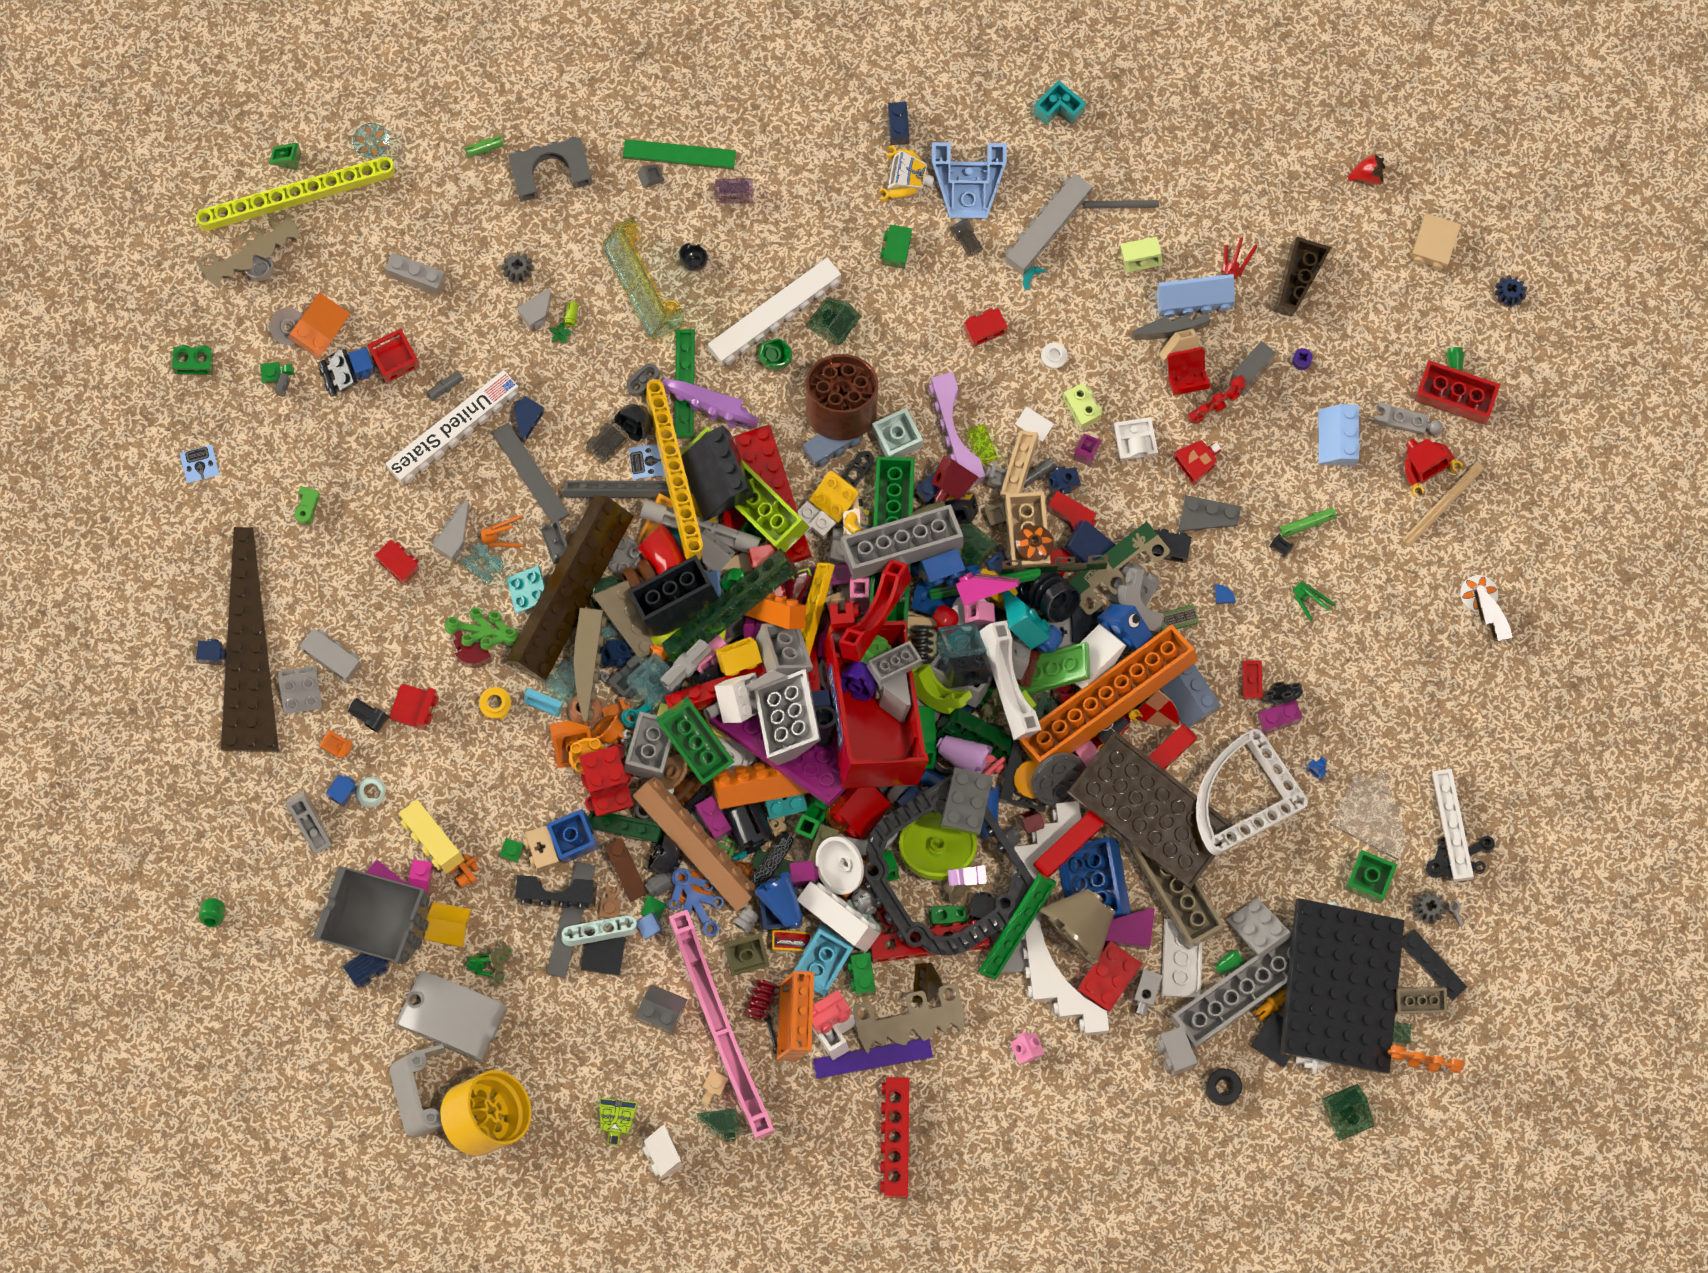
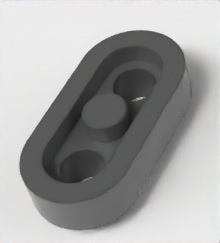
[627,364,660,397]

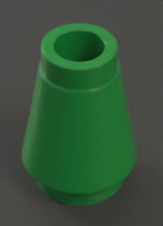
[1446,347,1465,371]
[1214,949,1244,975]

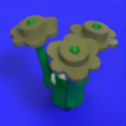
[467,941,511,988]

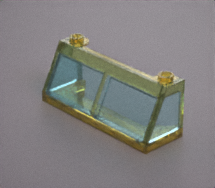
[601,217,685,343]

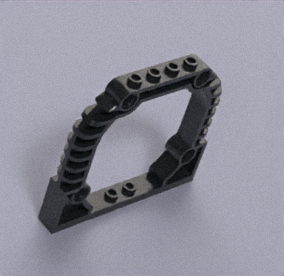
[863,768,1035,956]

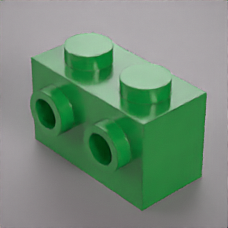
[847,952,876,998]

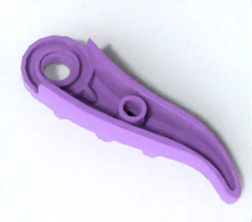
[662,379,759,429]

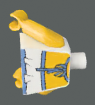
[879,146,934,202]

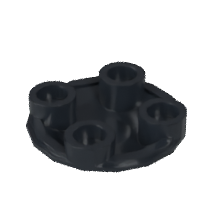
[1265,682,1303,704]

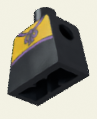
[945,492,978,524]

